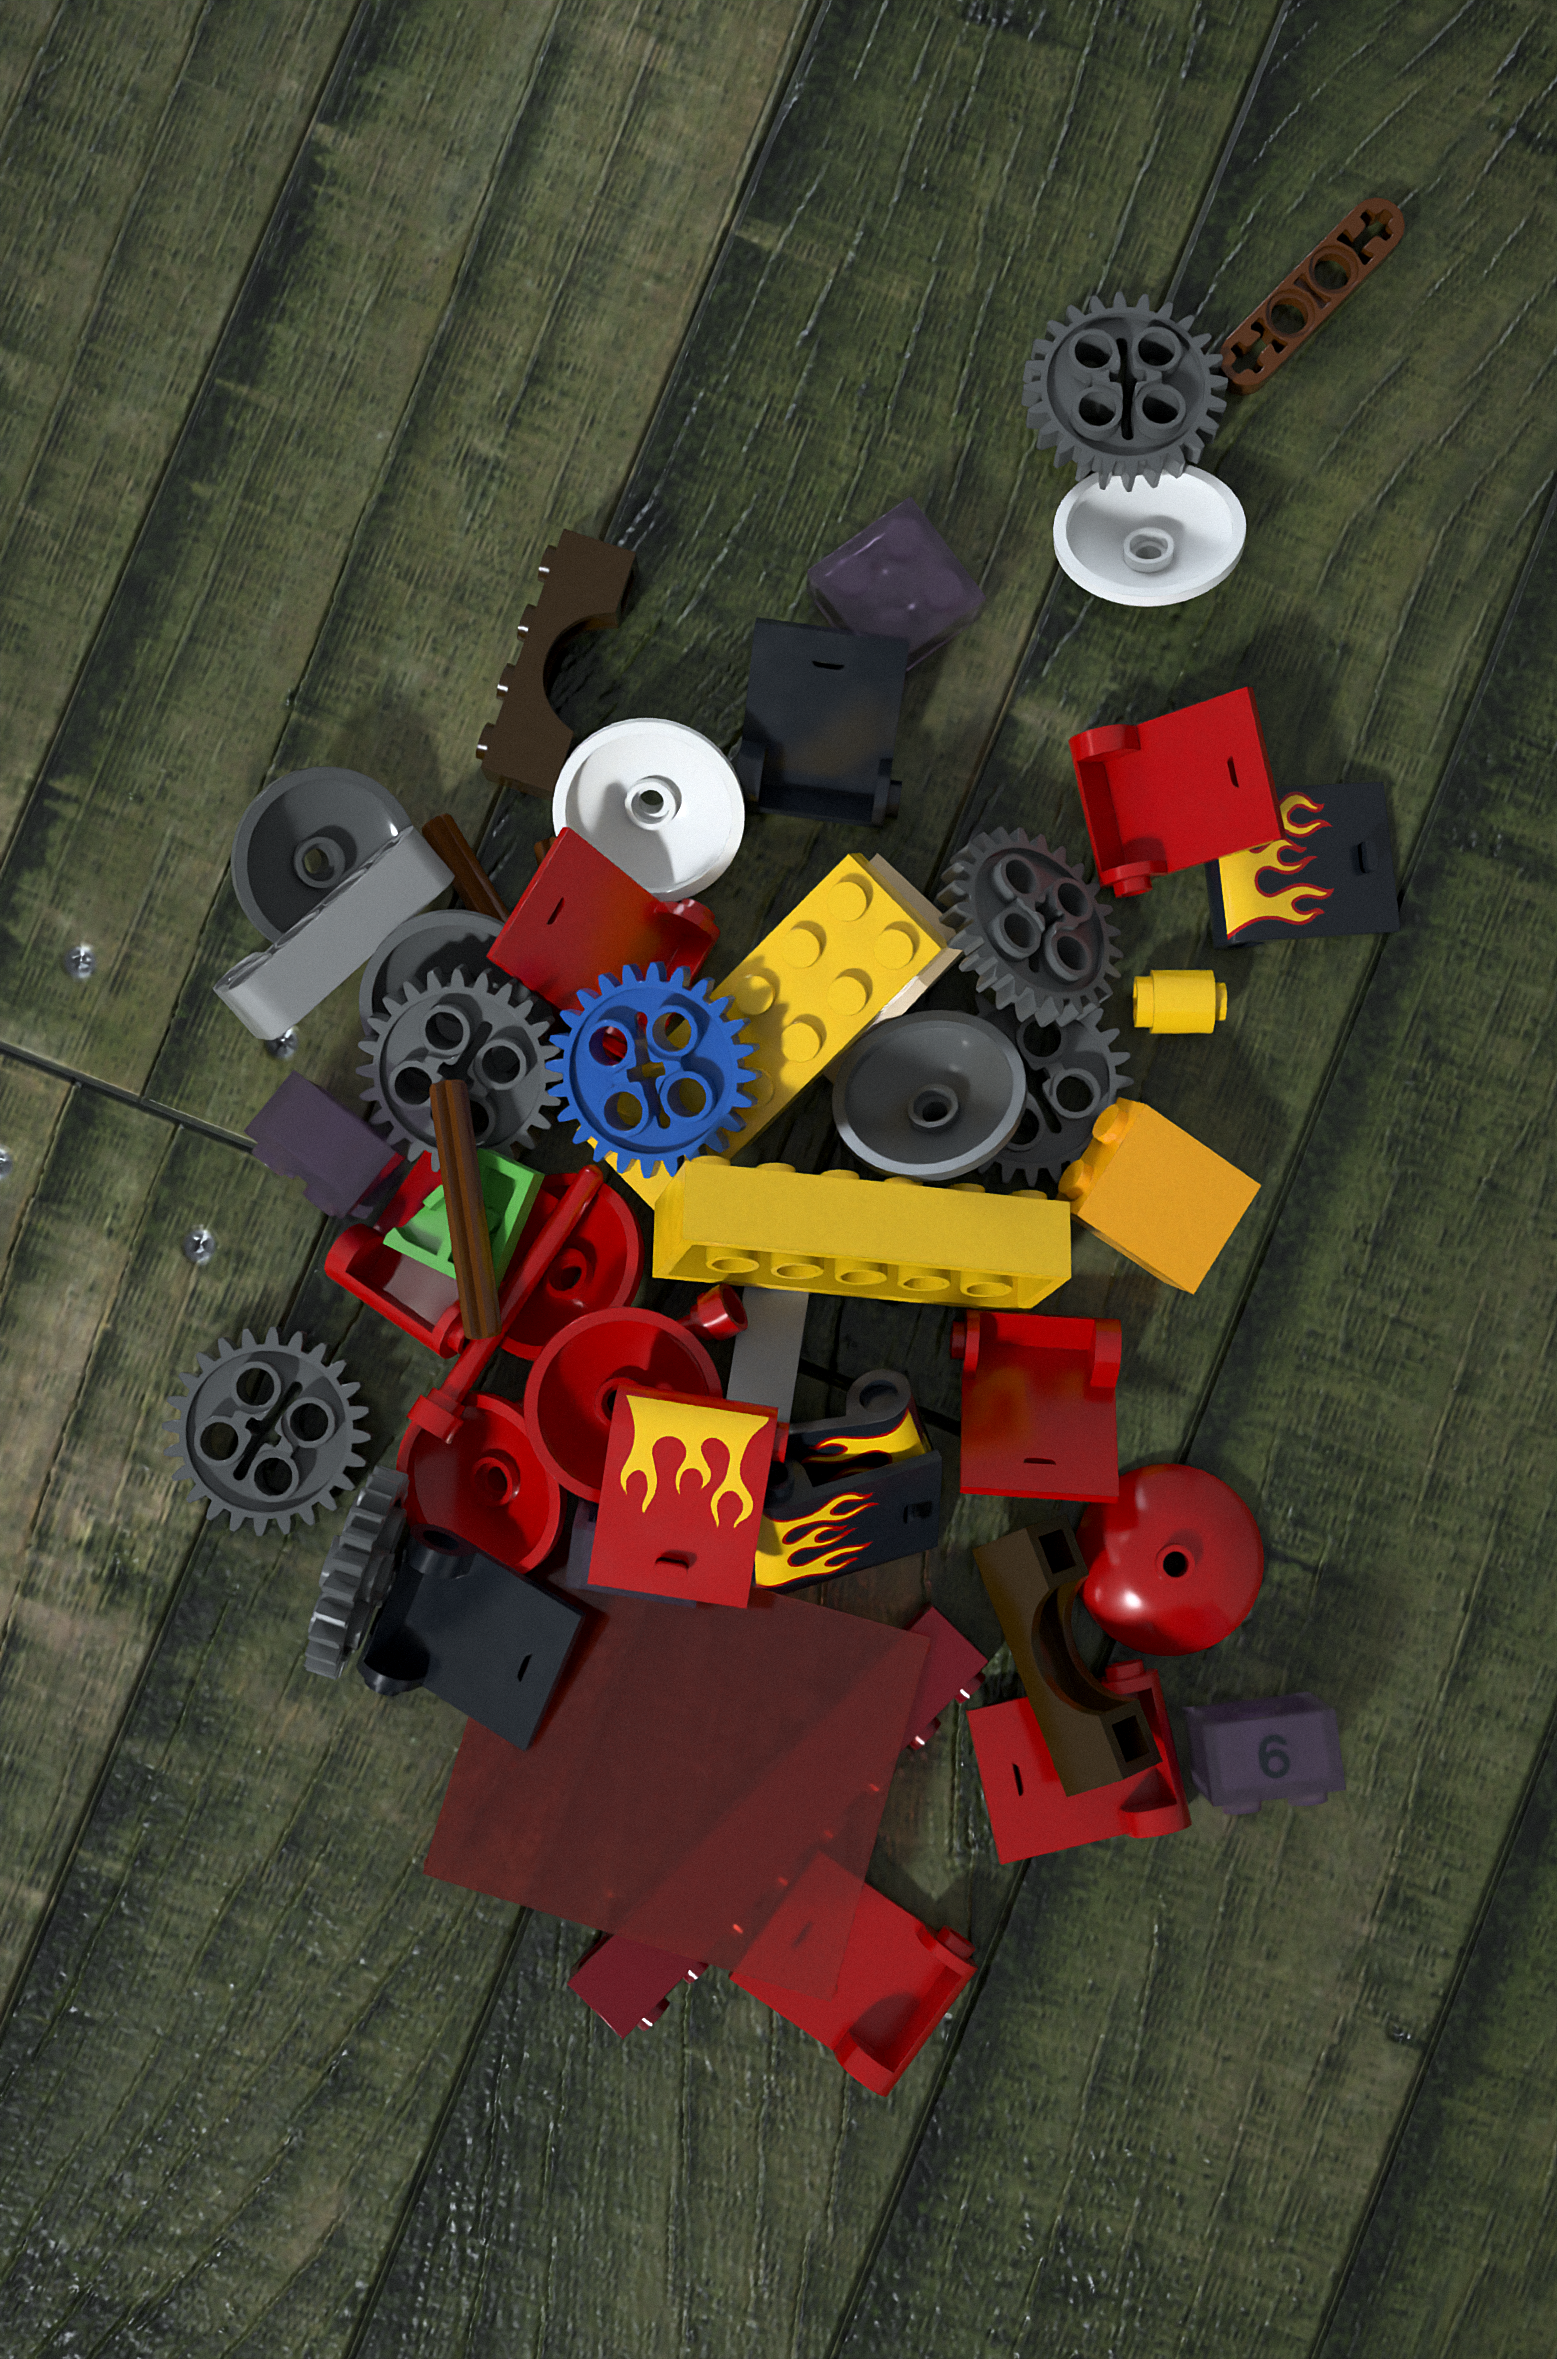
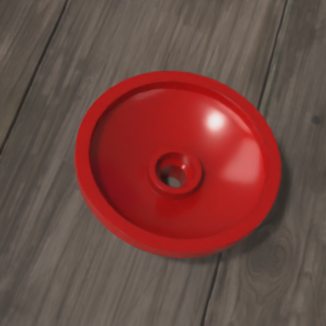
[498,1173,645,1361]
[523,1306,723,1503]
[396,1390,567,1575]
[1074,1463,1264,1656]

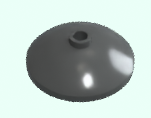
[231,766,412,944]
[359,909,553,1092]
[832,1010,1028,1182]

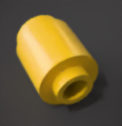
[1133,970,1227,1034]

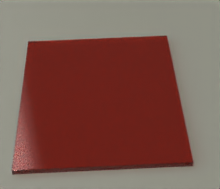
[422,1532,931,2002]

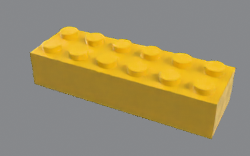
[577,853,949,1211]
[652,1156,1071,1312]

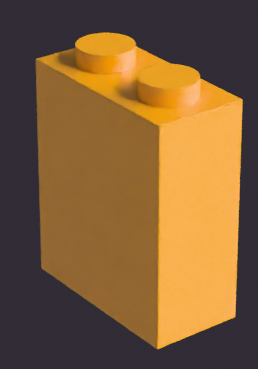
[1054,1097,1261,1295]

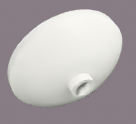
[1053,464,1246,607]
[552,718,745,902]

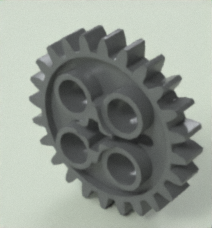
[1021,292,1228,492]
[937,827,1123,1027]
[356,964,565,1172]
[937,993,1134,1188]
[162,1327,375,1536]
[304,1465,410,1680]

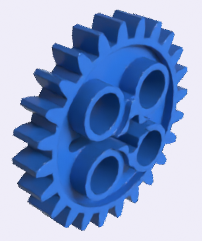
[545,961,762,1178]

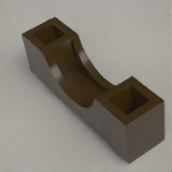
[476,529,639,802]
[972,1514,1163,1797]

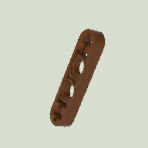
[1217,197,1405,396]

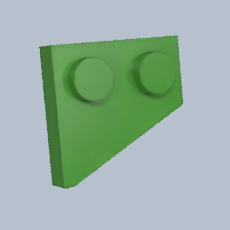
[383,1148,545,1292]

